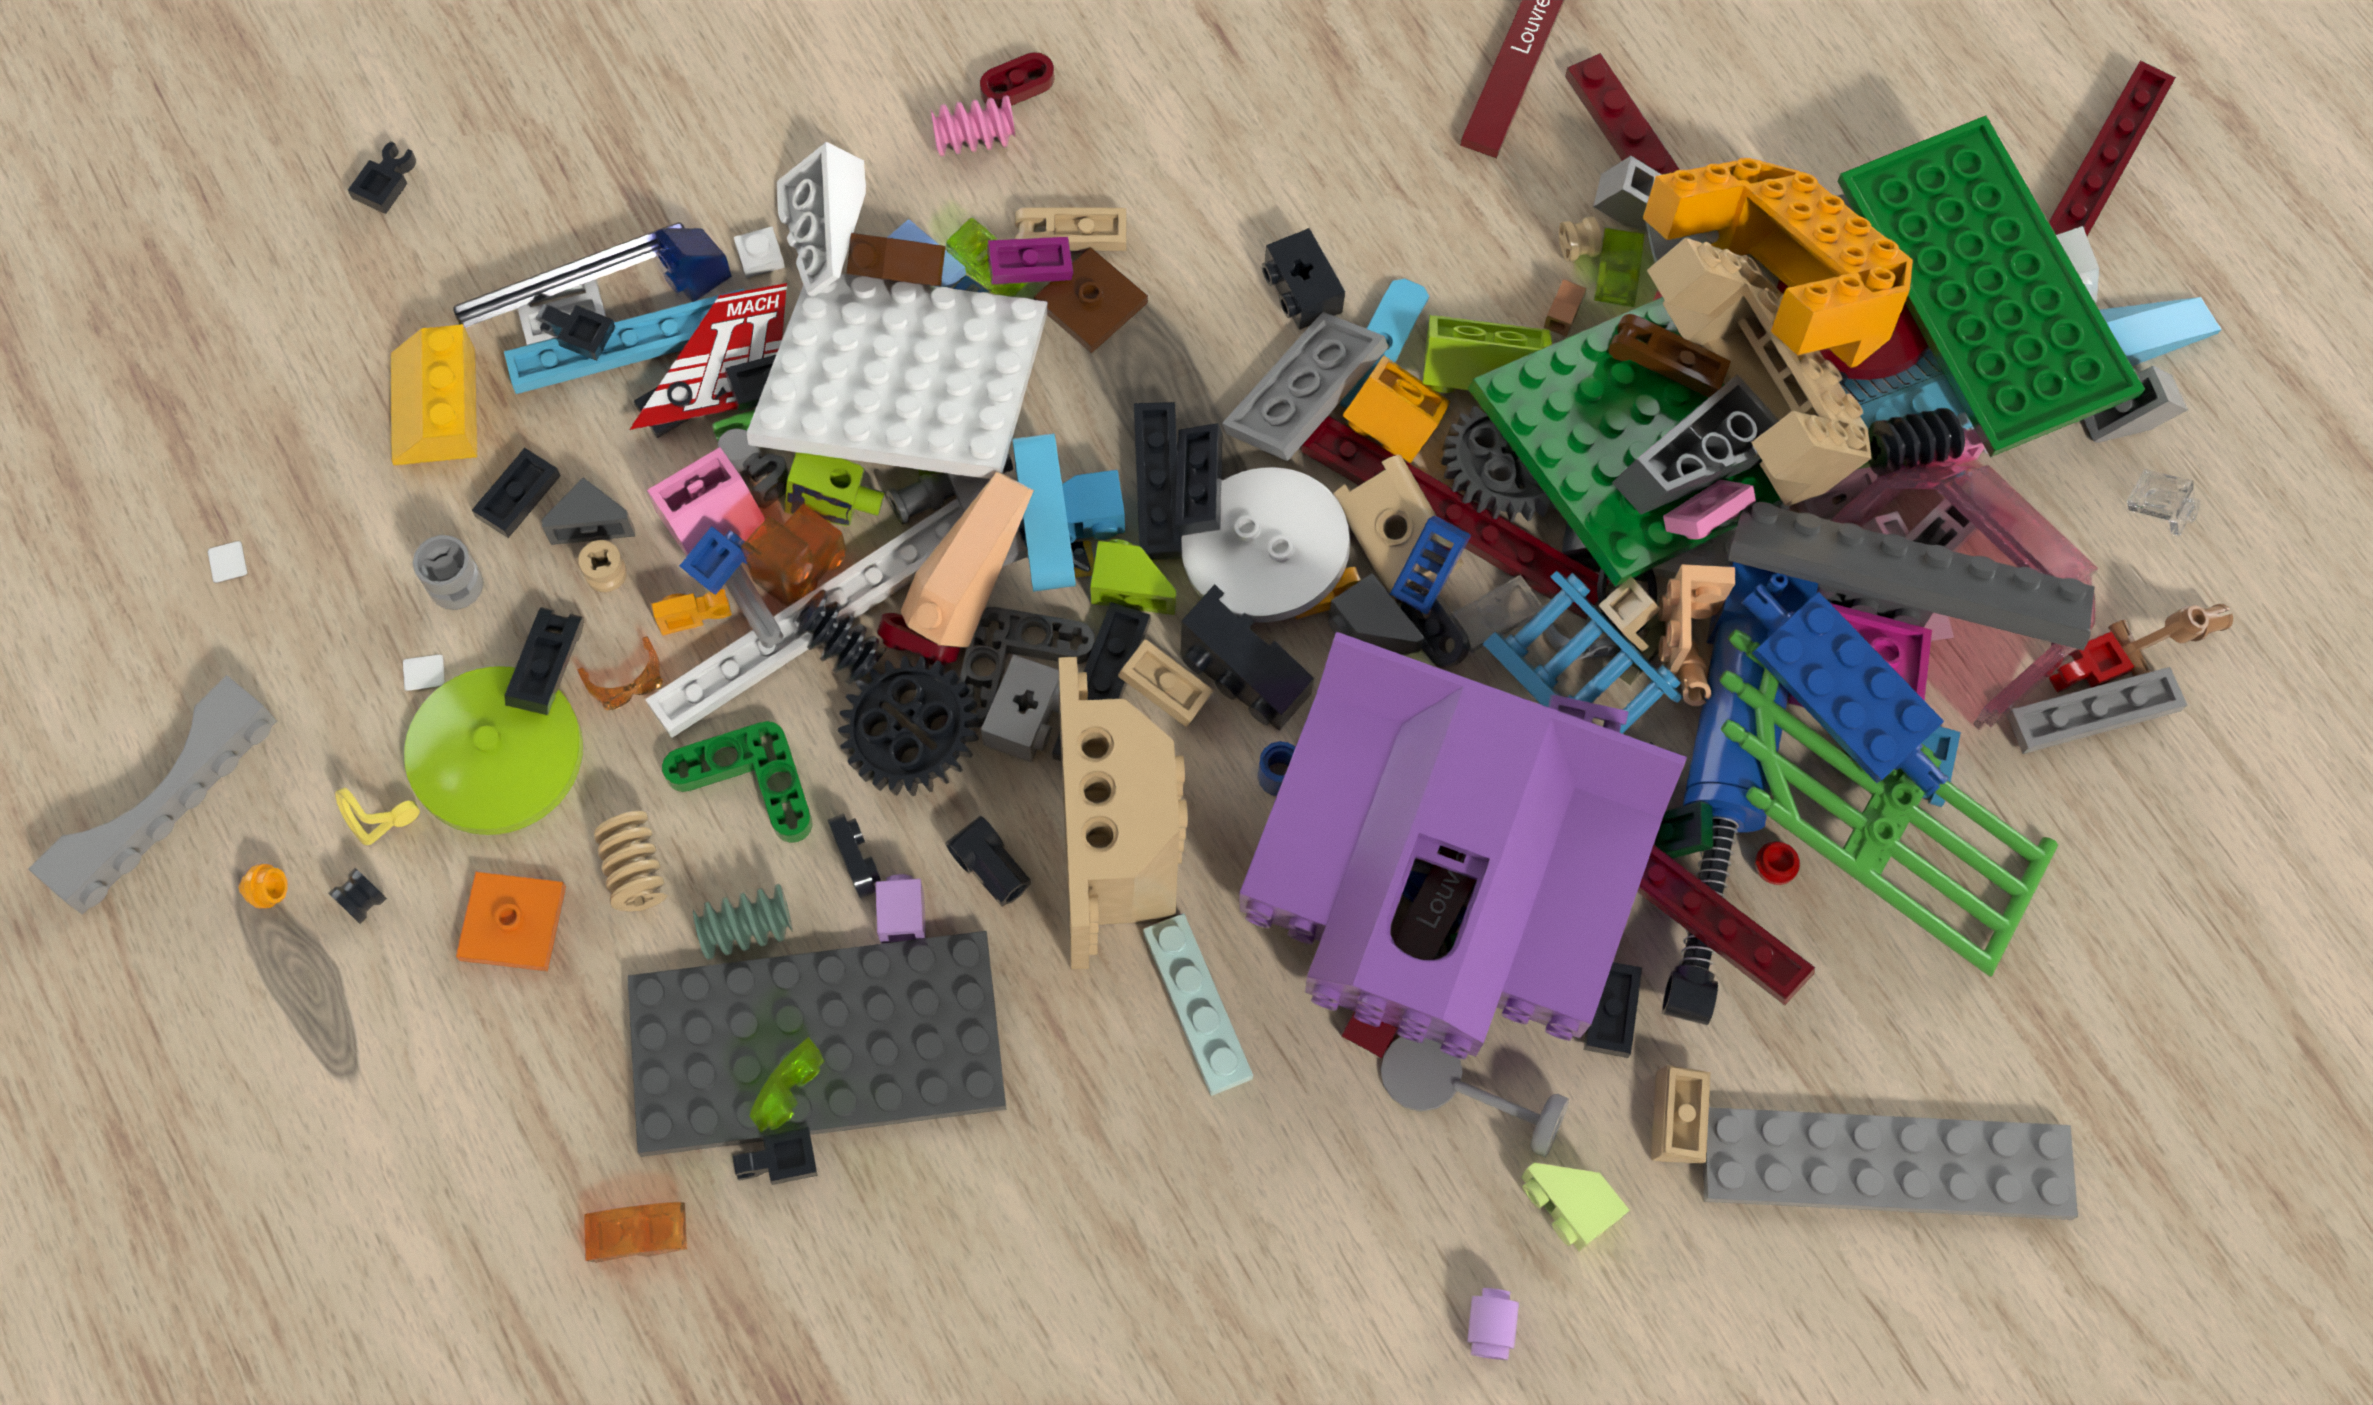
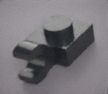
[536,304,615,361]
[732,1127,818,1185]

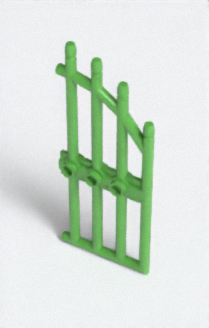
[1719,629,2058,977]

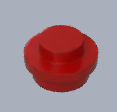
[1755,841,1800,885]

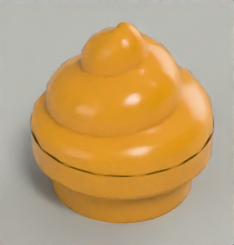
[238,864,288,909]

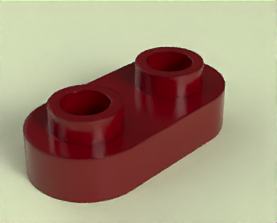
[980,52,1055,108]
[877,613,961,666]

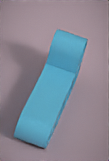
[1012,433,1076,592]

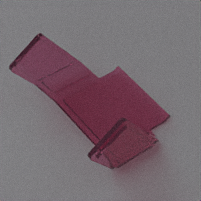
[1830,461,2099,730]

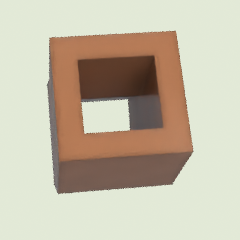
[1543,279,1587,337]

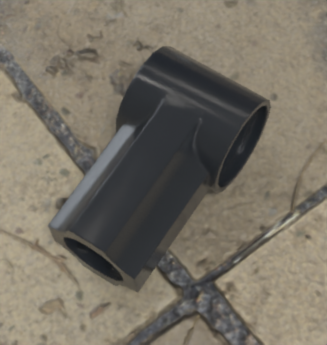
[945,816,1031,907]

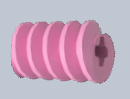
[930,95,1015,156]

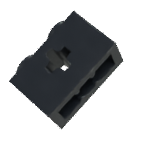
[1261,228,1346,330]

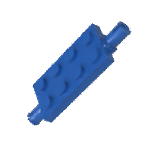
[1741,584,1949,797]

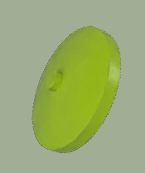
[404,666,583,835]

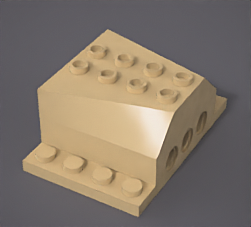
[1058,657,1188,970]

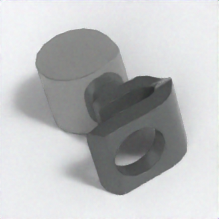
[717,429,789,509]

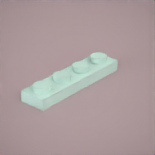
[1143,913,1253,1096]

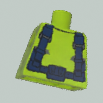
[784,452,885,526]

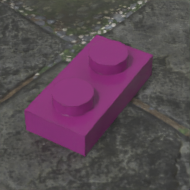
[987,237,1073,284]

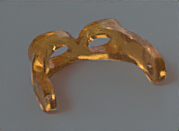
[577,636,663,711]

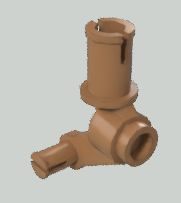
[2108,603,2233,677]

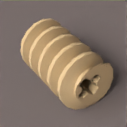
[593,811,668,912]

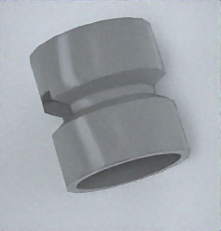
[413,535,484,610]

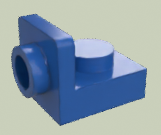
[679,526,756,595]

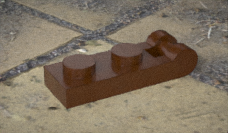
[1608,314,1731,398]

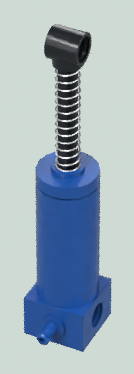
[1662,561,1818,1025]

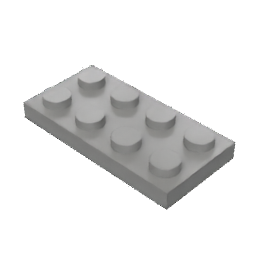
[1222,312,1388,461]

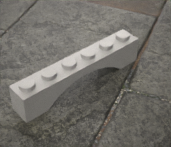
[28,675,277,915]

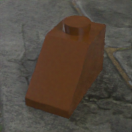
[846,233,946,287]

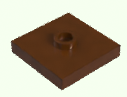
[1034,247,1148,353]

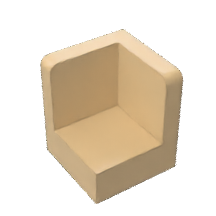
[1599,576,1661,652]

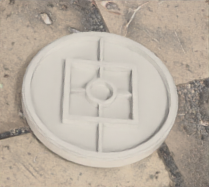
[1182,467,1350,622]

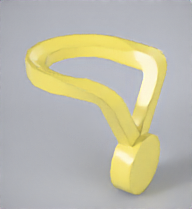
[335,788,420,845]

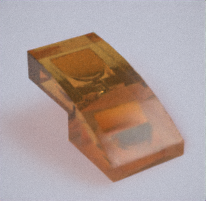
[584,1202,687,1263]

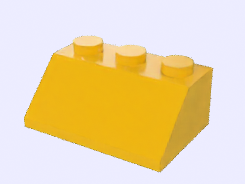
[391,324,477,466]

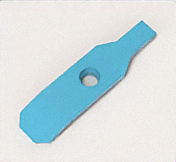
[1340,279,1429,408]

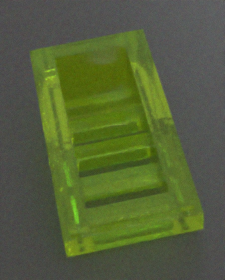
[946,217,1029,297]

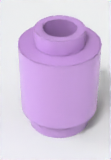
[1467,1288,1519,1360]

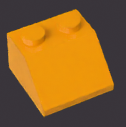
[1342,355,1451,463]

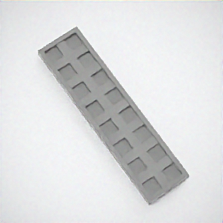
[1703,1107,2078,1220]

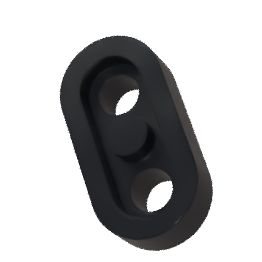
[1401,589,1470,666]
[827,813,881,899]

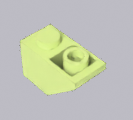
[1521,1163,1630,1252]

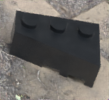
[1180,584,1314,731]

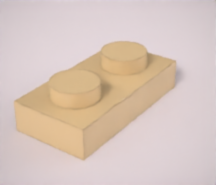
[1118,639,1214,728]

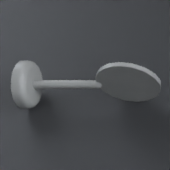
[1381,1037,1569,1158]

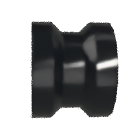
[328,868,387,924]

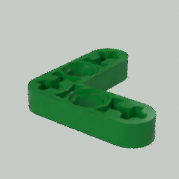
[662,721,813,843]

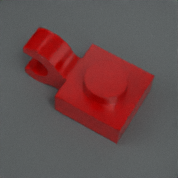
[2048,631,2134,693]

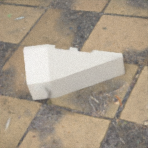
[777,142,866,297]

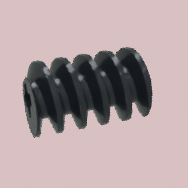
[1868,408,1965,474]
[792,589,886,685]

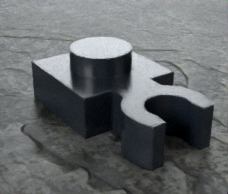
[348,141,416,214]

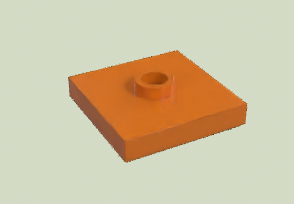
[456,872,566,972]

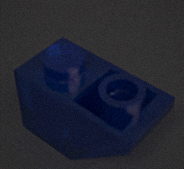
[655,228,732,302]

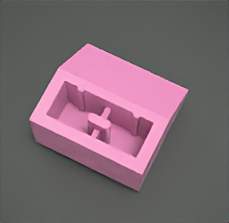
[647,447,772,556]

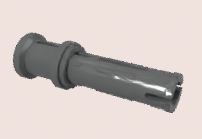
[887,454,1014,525]

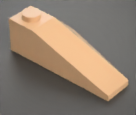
[901,472,1034,647]

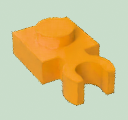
[651,589,732,636]

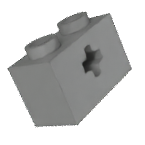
[981,654,1059,762]

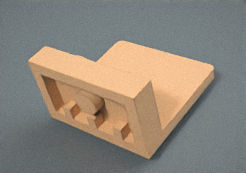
[1658,564,1735,675]

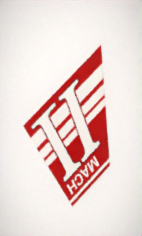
[629,283,787,430]

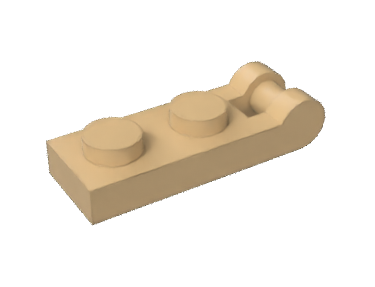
[1015,207,1127,251]

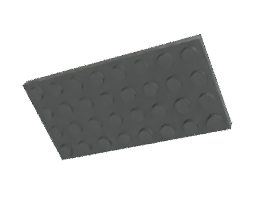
[628,931,1007,1157]

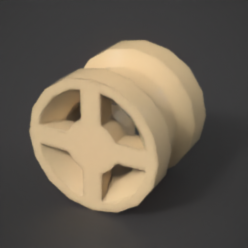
[1559,216,1602,262]
[578,540,627,592]

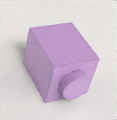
[876,874,926,944]

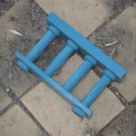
[1483,571,1683,734]

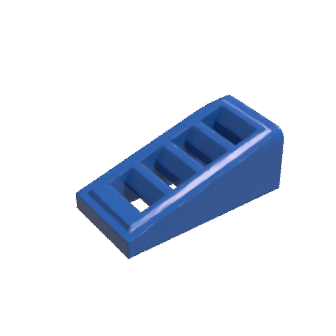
[1390,516,1471,614]

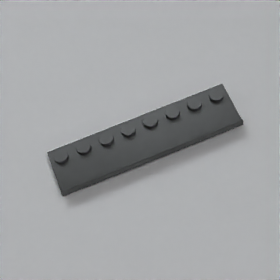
[1728,502,2095,651]

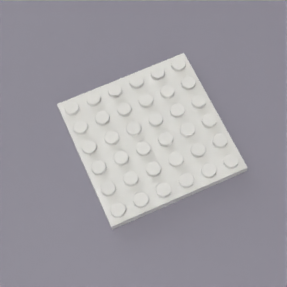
[747,274,1047,479]

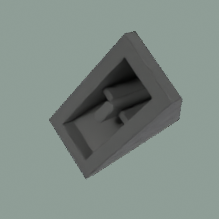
[542,478,635,545]

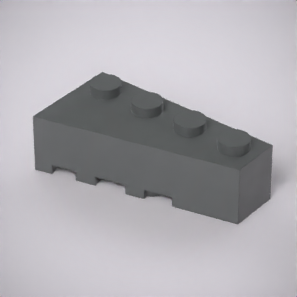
[1612,374,1780,514]

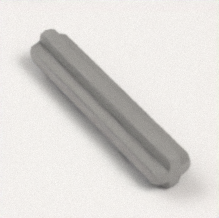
[725,564,784,648]

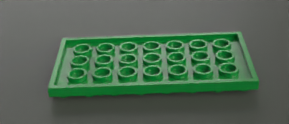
[1837,115,2145,458]

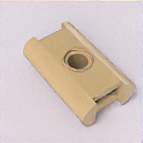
[1333,455,1464,604]

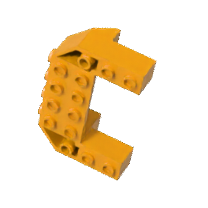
[1643,158,1913,368]

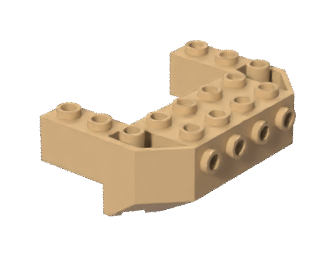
[1647,238,1871,506]

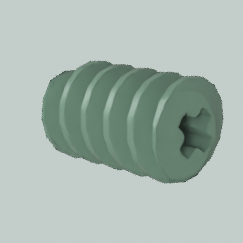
[693,884,793,960]

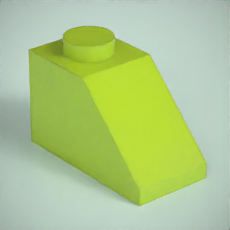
[1090,539,1176,615]

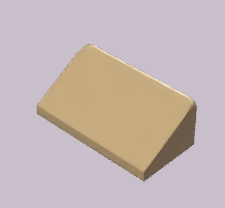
[1651,1065,1711,1164]

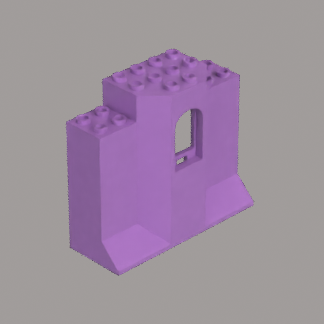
[1239,632,1687,1059]

